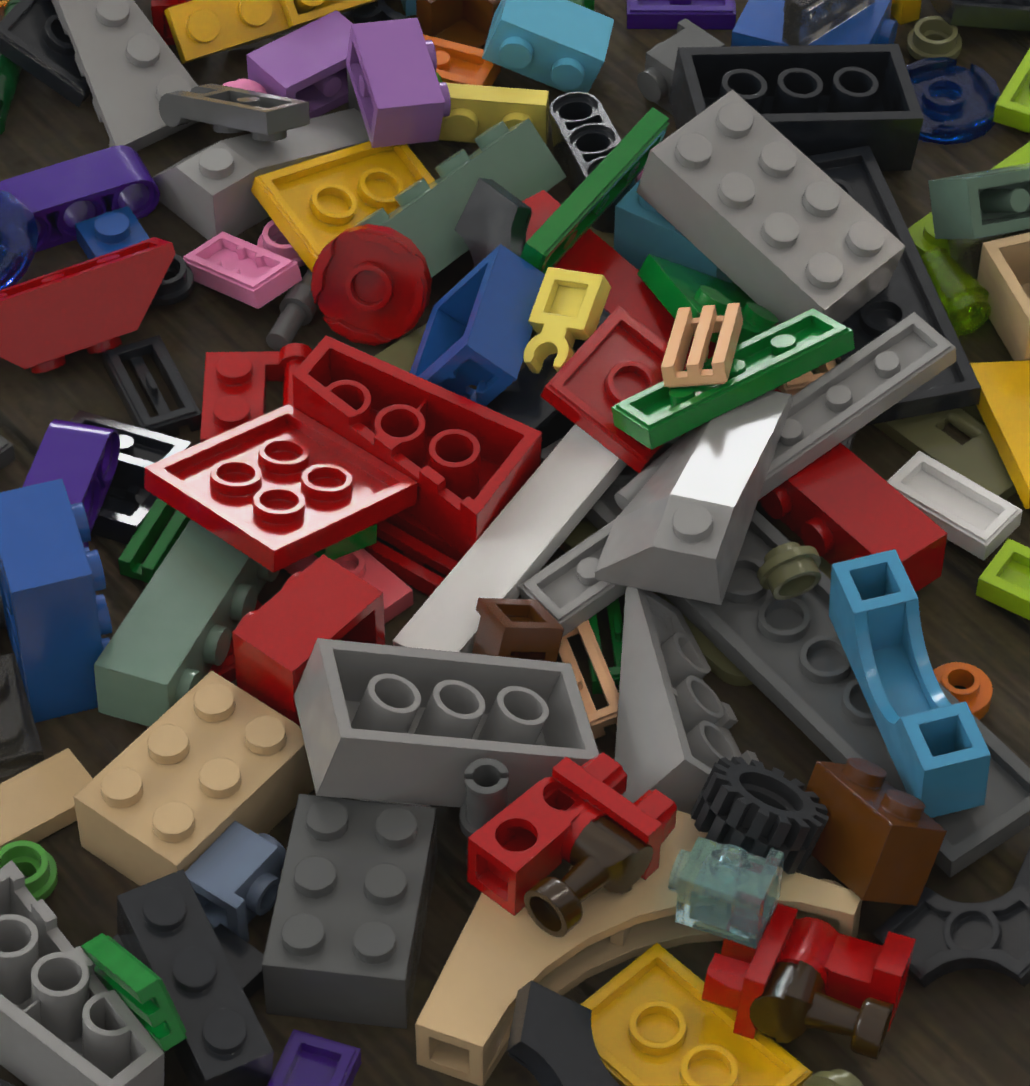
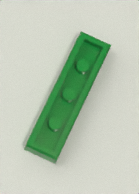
[520,107,670,274]
[611,308,855,450]

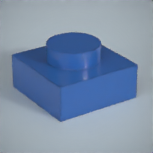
[75,206,150,260]

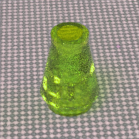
[921,248,991,336]

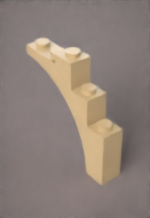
[415,810,862,1086]

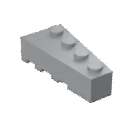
[0,860,165,1086]

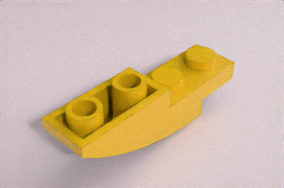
[164,0,377,64]

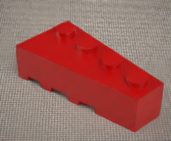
[292,335,542,555]

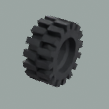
[691,757,829,874]

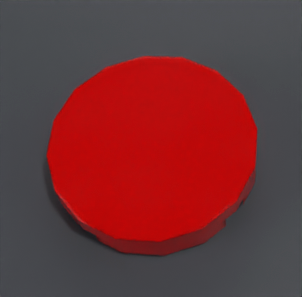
[311,224,432,346]

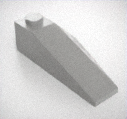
[152,108,370,240]
[594,390,792,605]
[615,586,759,814]

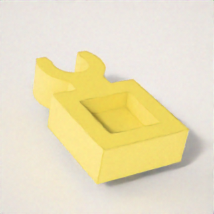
[523,267,611,374]

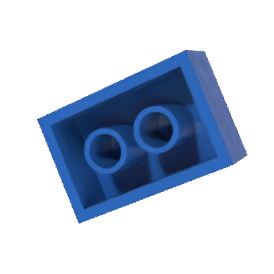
[0,478,112,723]

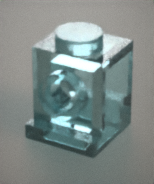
[668,836,784,949]

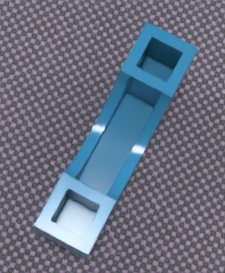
[828,549,991,818]

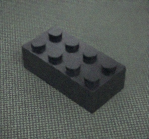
[669,44,924,172]

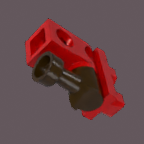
[467,752,677,937]
[701,903,916,1060]

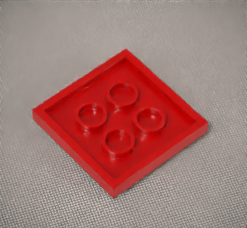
[144,404,418,573]

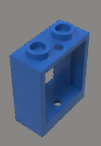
[410,244,545,406]

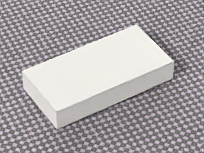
[887,451,1023,561]

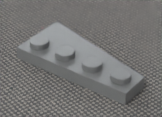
[52,0,199,151]

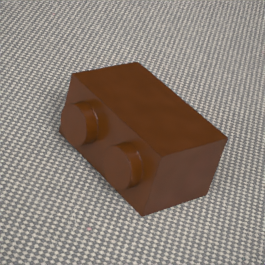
[805,758,947,906]

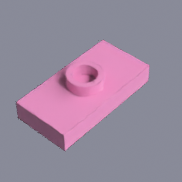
[183,231,302,309]

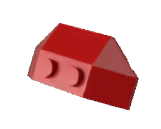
[0,237,176,373]

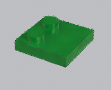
[637,254,779,345]

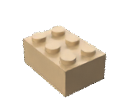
[73,670,315,886]

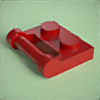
[200,343,313,443]

